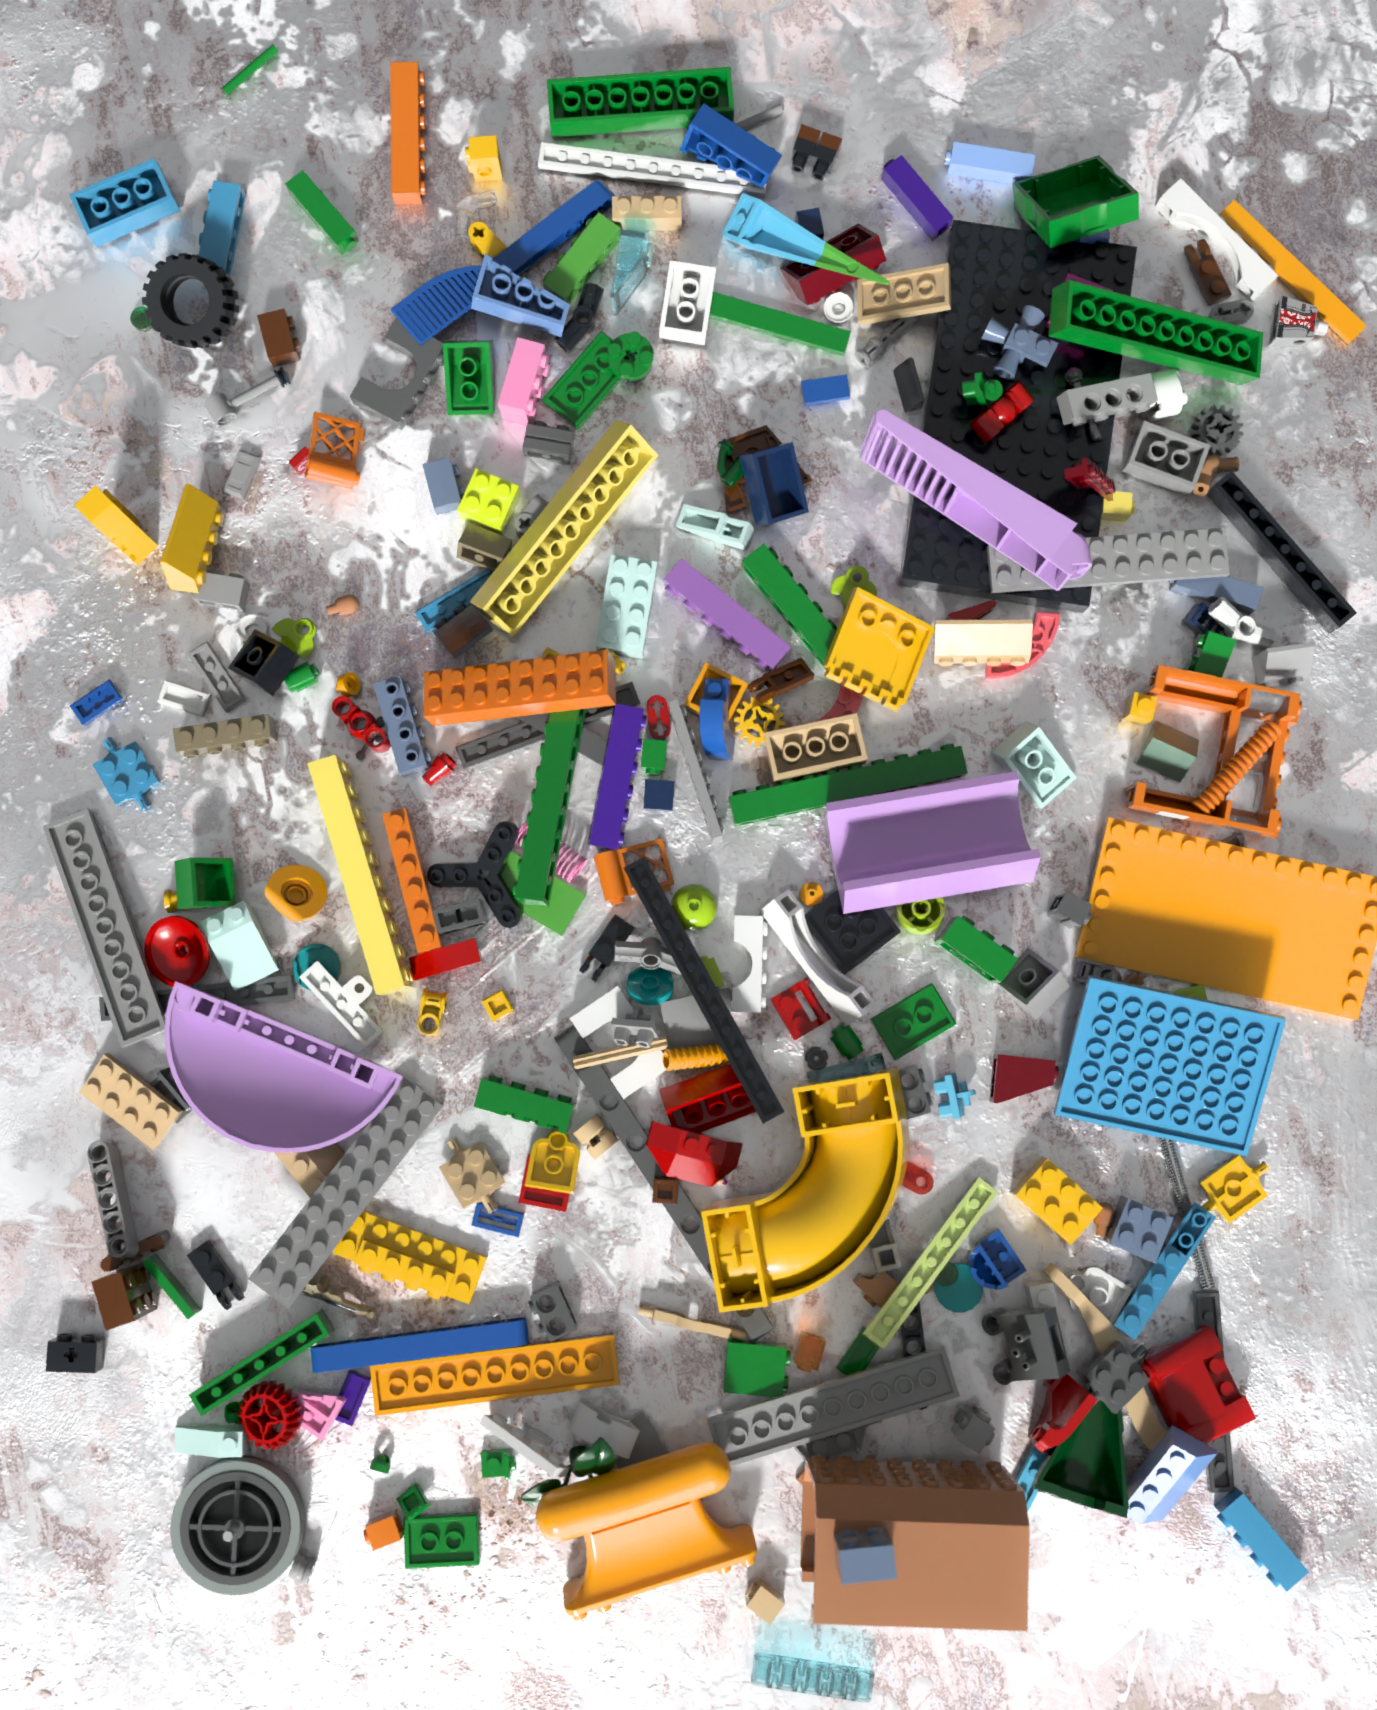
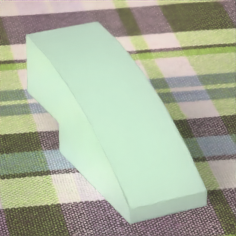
[676,504,754,551]

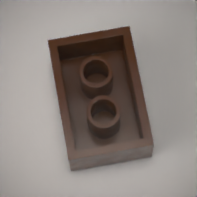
[92,1262,158,1331]

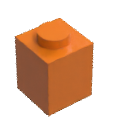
[363,1509,404,1551]

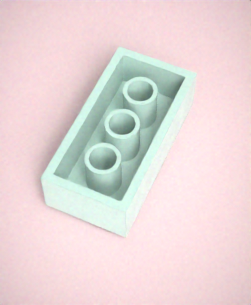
[596,554,658,659]

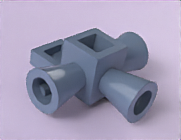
[981,305,1058,380]

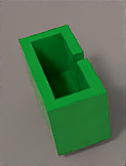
[1187,629,1237,678]

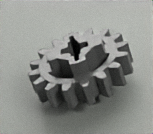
[1191,404,1244,456]

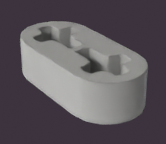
[1208,300,1254,325]

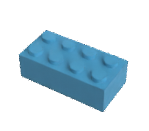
[70,158,181,248]

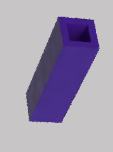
[881,155,954,241]

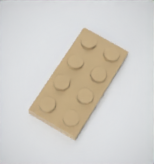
[857,263,951,326]
[79,1053,183,1150]

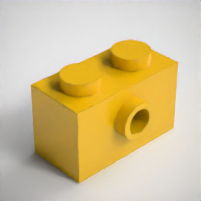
[465,135,503,182]

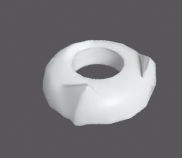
[824,292,853,323]
[236,614,268,642]

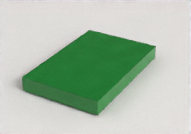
[870,983,956,1060]
[403,1512,480,1569]

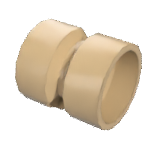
[573,1114,619,1160]

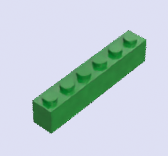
[741,543,837,670]
[189,1309,335,1417]

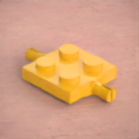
[1198,1154,1270,1223]

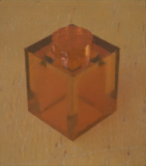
[793,1331,826,1372]

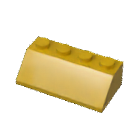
[160,484,224,593]

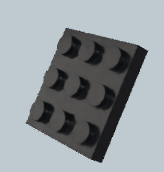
[805,890,901,975]

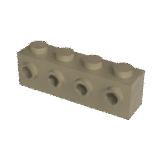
[173,714,277,758]

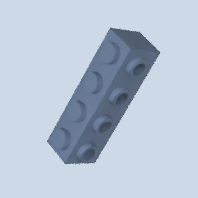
[373,675,432,777]

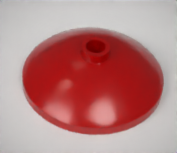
[144,916,210,987]

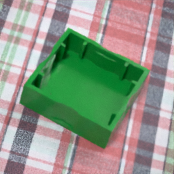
[1013,155,1139,248]

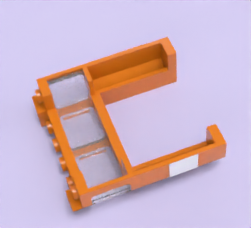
[1125,665,1302,839]

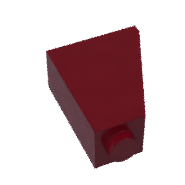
[989,1054,1059,1103]

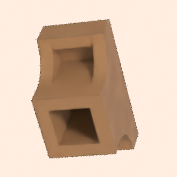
[853,1271,899,1308]

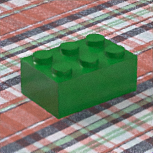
[935,915,1018,984]

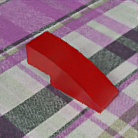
[408,938,483,981]

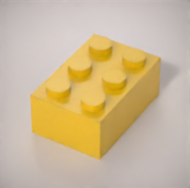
[1010,1156,1103,1245]

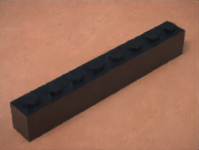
[1206,470,1357,634]

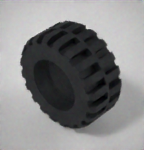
[142,253,239,349]

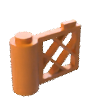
[305,411,364,489]
[593,838,675,906]

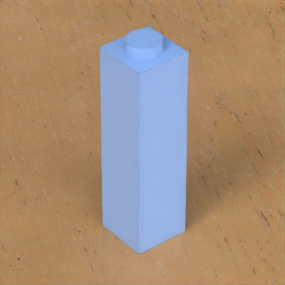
[944,142,1036,185]

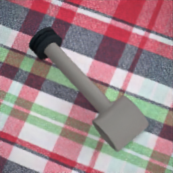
[204,366,291,427]

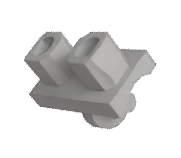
[611,1007,660,1048]

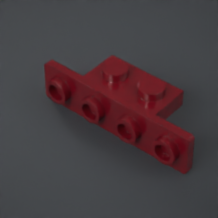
[1064,457,1116,502]

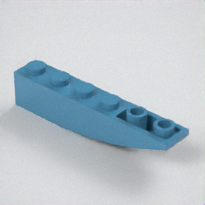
[1113,1203,1216,1340]

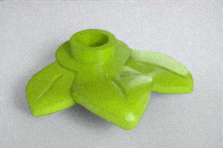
[831,566,877,608]
[272,618,316,660]

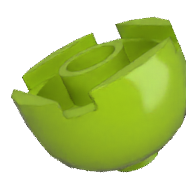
[671,884,718,931]
[896,897,945,935]

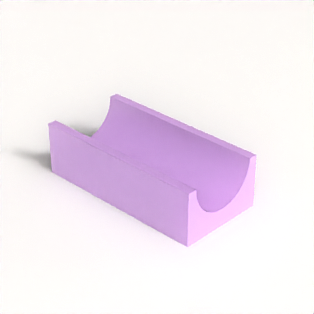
[825,771,1041,914]

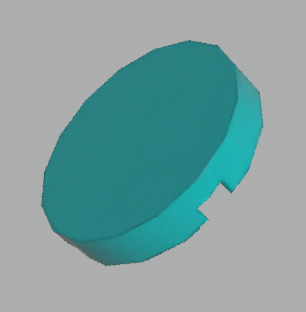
[293,944,341,991]
[626,967,674,1005]
[934,1263,983,1313]

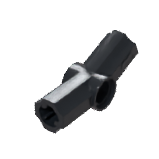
[554,282,604,353]

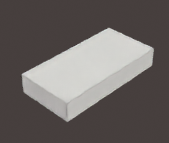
[157,680,212,717]

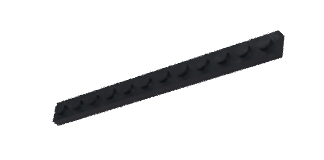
[624,857,785,1124]

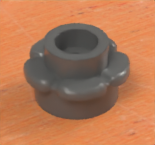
[805,1046,828,1070]

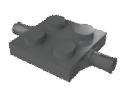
[1082,1341,1150,1414]

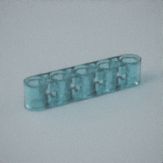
[751,1653,875,1702]

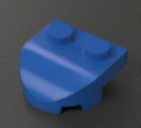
[968,1228,1027,1290]

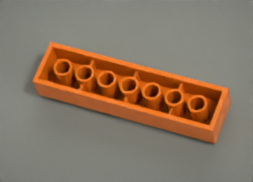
[423,650,616,726]

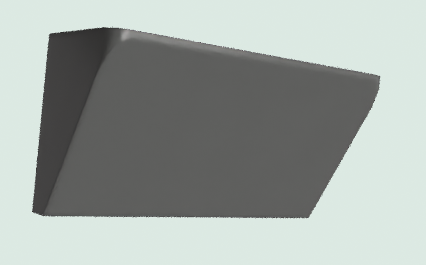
[893,357,925,412]

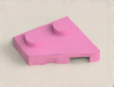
[291,1389,347,1440]

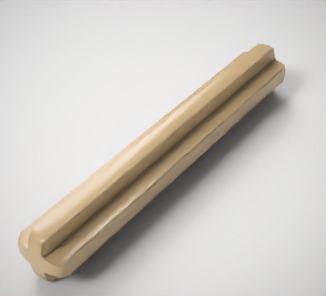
[573,1036,668,1069]

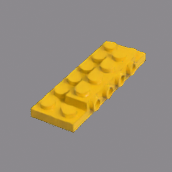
[333,1211,488,1305]

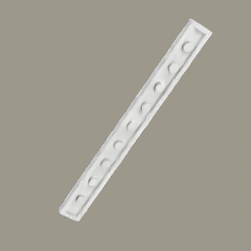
[538,142,767,198]

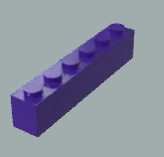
[587,703,647,850]

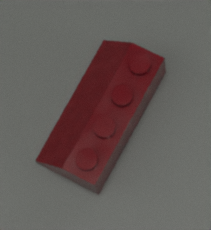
[780,223,886,306]

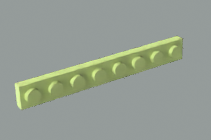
[862,1177,999,1350]

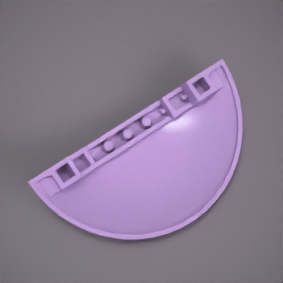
[165,981,403,1153]

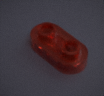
[902,1161,934,1195]

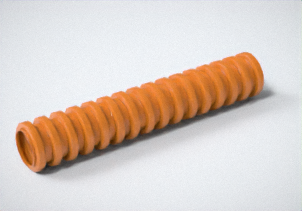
[1191,720,1282,816]

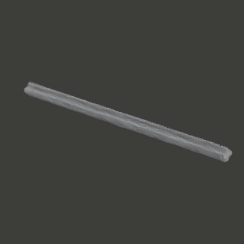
[1157,1137,1215,1289]

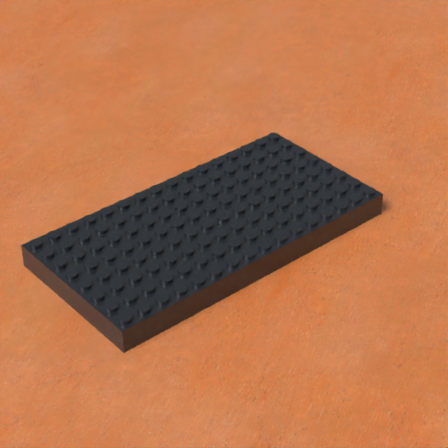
[898,220,1137,613]

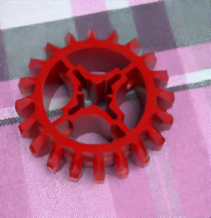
[237,1380,303,1450]

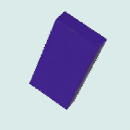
[335,1369,371,1426]

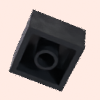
[228,629,300,696]

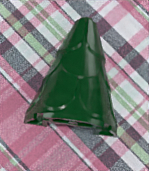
[1031,1382,1129,1518]

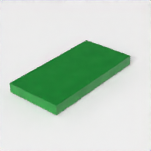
[542,331,635,430]

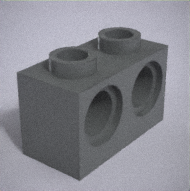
[432,898,488,935]
[898,1065,933,1119]
[528,1281,578,1342]

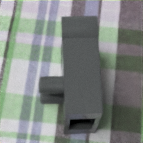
[981,1307,1070,1385]

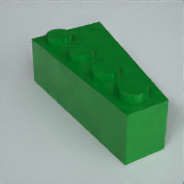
[474,1075,577,1134]

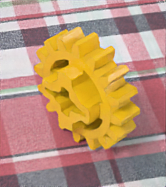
[734,697,785,748]

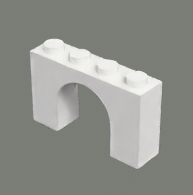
[570,986,666,1099]

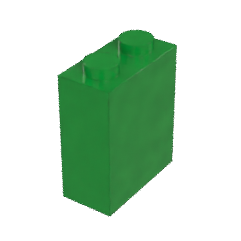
[723,1338,791,1397]

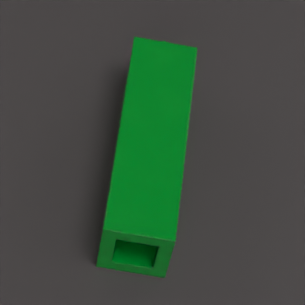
[285,170,359,255]

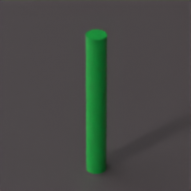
[221,44,279,96]

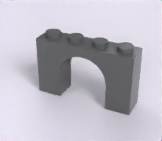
[350,318,444,430]

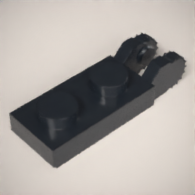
[579,914,635,982]
[187,1240,245,1310]

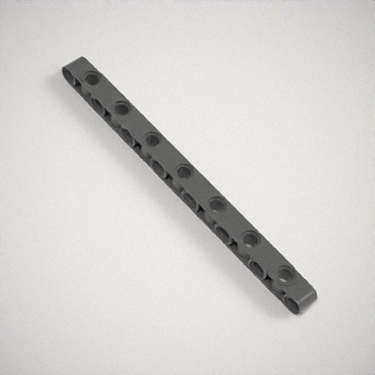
[554,1024,774,1342]

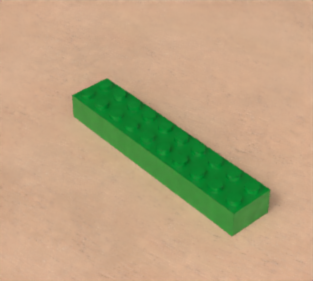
[1049,280,1263,385]

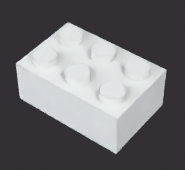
[659,260,716,345]

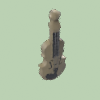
[300,1276,377,1319]

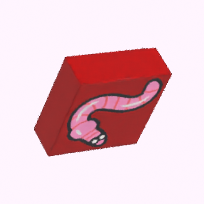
[289,446,309,475]

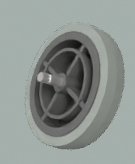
[170,1456,305,1595]

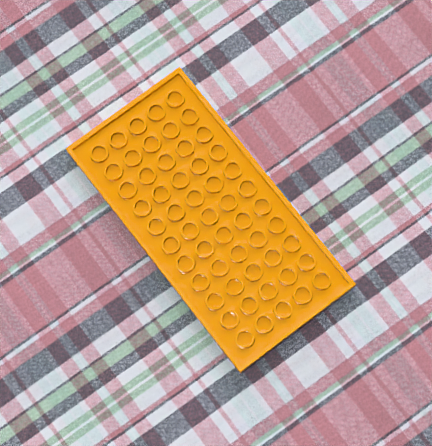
[1074,817,1377,1020]

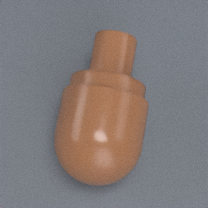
[326,594,359,615]
[1093,1202,1114,1237]

